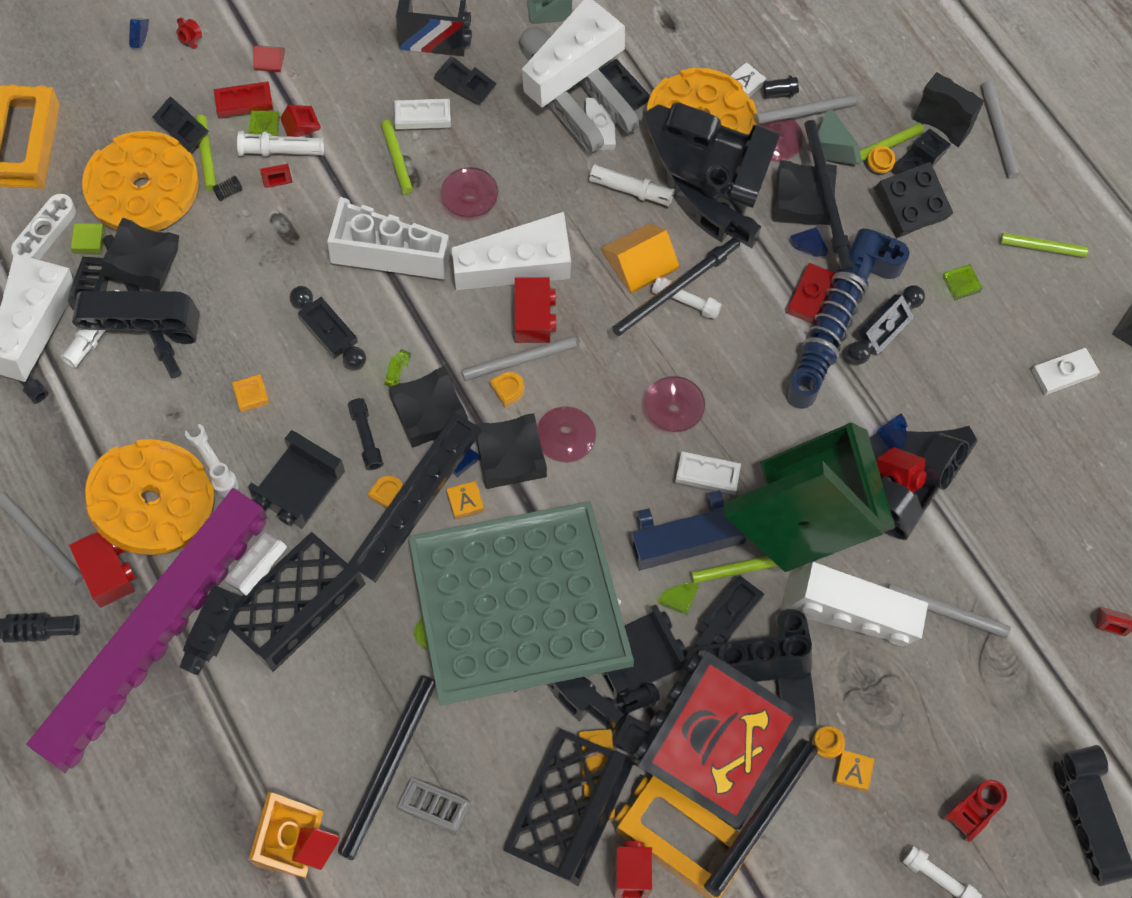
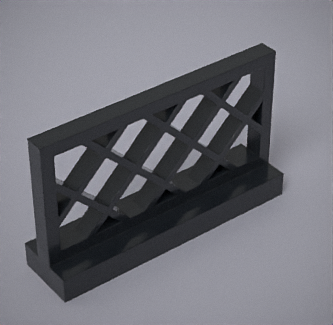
[230,532,366,672]
[503,729,633,886]

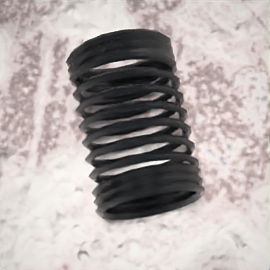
[212,175,243,201]

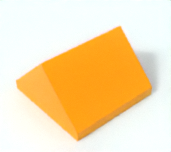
[601,223,680,294]
[248,792,324,878]

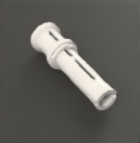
[237,131,325,157]

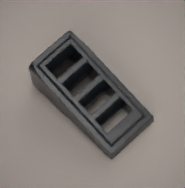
[68,256,109,310]

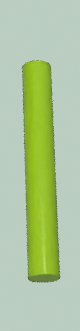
[195,115,216,191]
[381,120,413,195]
[851,123,924,165]
[1000,233,1088,258]
[691,556,778,584]

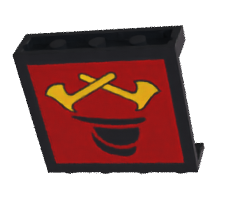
[632,651,806,830]

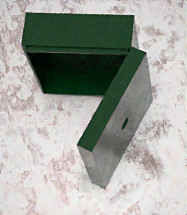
[724,422,895,572]

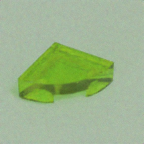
[384,349,411,387]
[658,583,699,616]

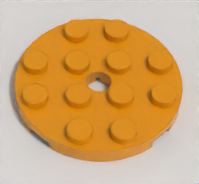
[646,68,757,137]
[82,131,199,232]
[85,439,214,555]

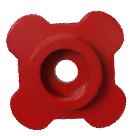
[176,17,202,49]

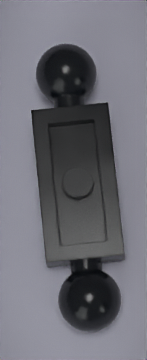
[847,285,925,365]
[289,286,366,370]

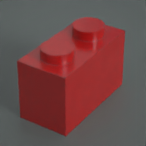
[515,277,556,343]
[69,532,136,608]
[614,841,652,898]

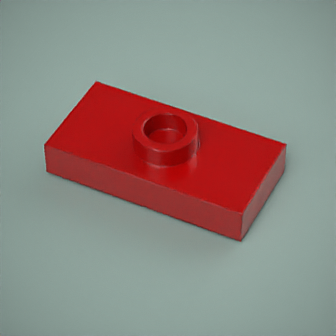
[213,81,274,118]
[786,263,835,324]

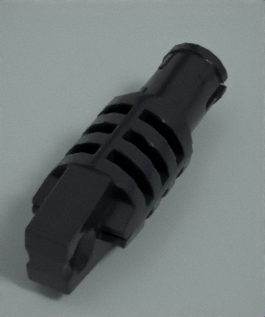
[0,612,80,643]

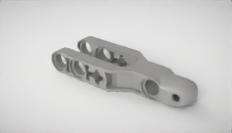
[520,27,639,153]

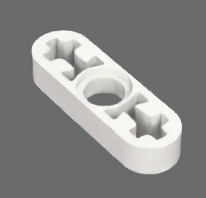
[11,194,76,260]

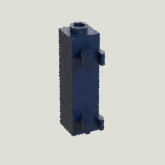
[630,490,747,571]

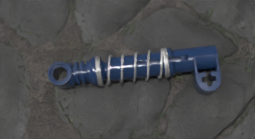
[787,228,910,408]

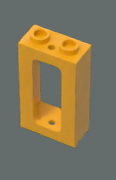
[0,84,60,189]
[615,776,755,898]

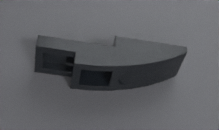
[665,171,761,249]
[546,677,624,733]

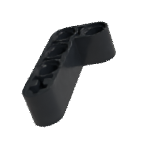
[72,291,200,344]
[686,609,812,682]
[1053,745,1132,886]

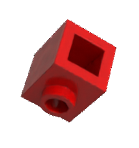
[877,447,926,493]

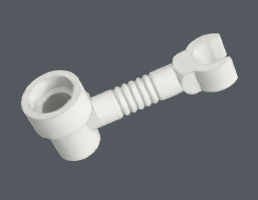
[185,424,239,497]

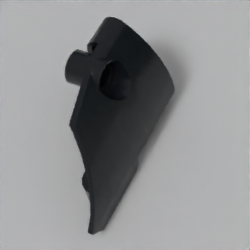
[643,103,781,208]
[870,426,978,540]

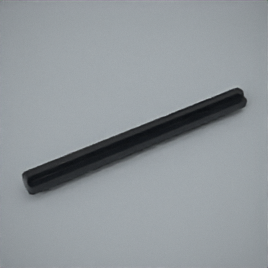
[338,675,436,860]
[704,741,818,897]

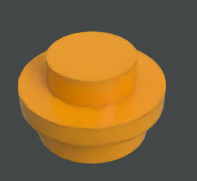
[867,146,895,174]
[812,726,845,759]

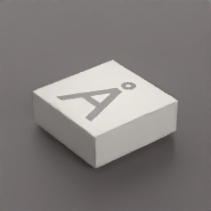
[731,62,766,97]

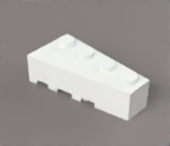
[522,0,625,107]
[327,197,450,279]
[452,212,571,290]
[0,253,73,382]
[781,562,928,646]

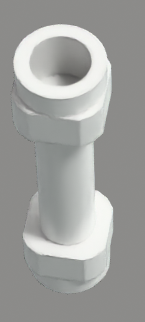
[652,277,722,320]
[903,846,982,898]

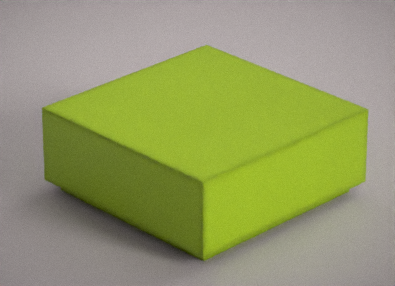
[71,223,105,254]

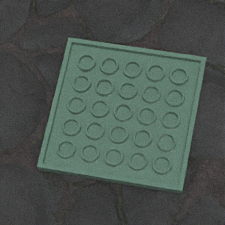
[408,501,634,706]

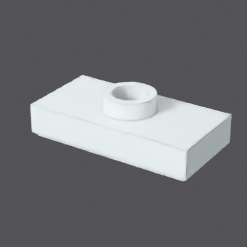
[585,98,616,150]
[394,99,451,129]
[1031,348,1100,395]
[675,451,741,495]
[224,533,287,596]

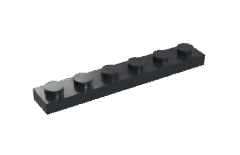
[348,412,482,583]

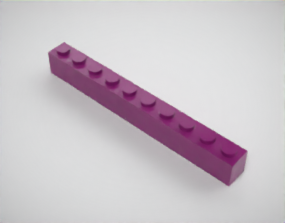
[26,488,267,773]

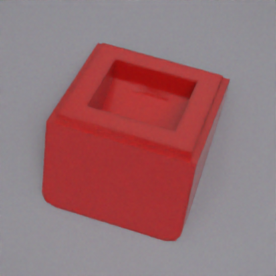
[280,105,321,137]
[260,163,292,188]
[1095,607,1132,637]
[292,827,340,870]

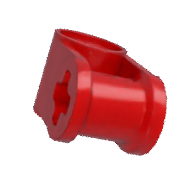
[944,779,1007,843]

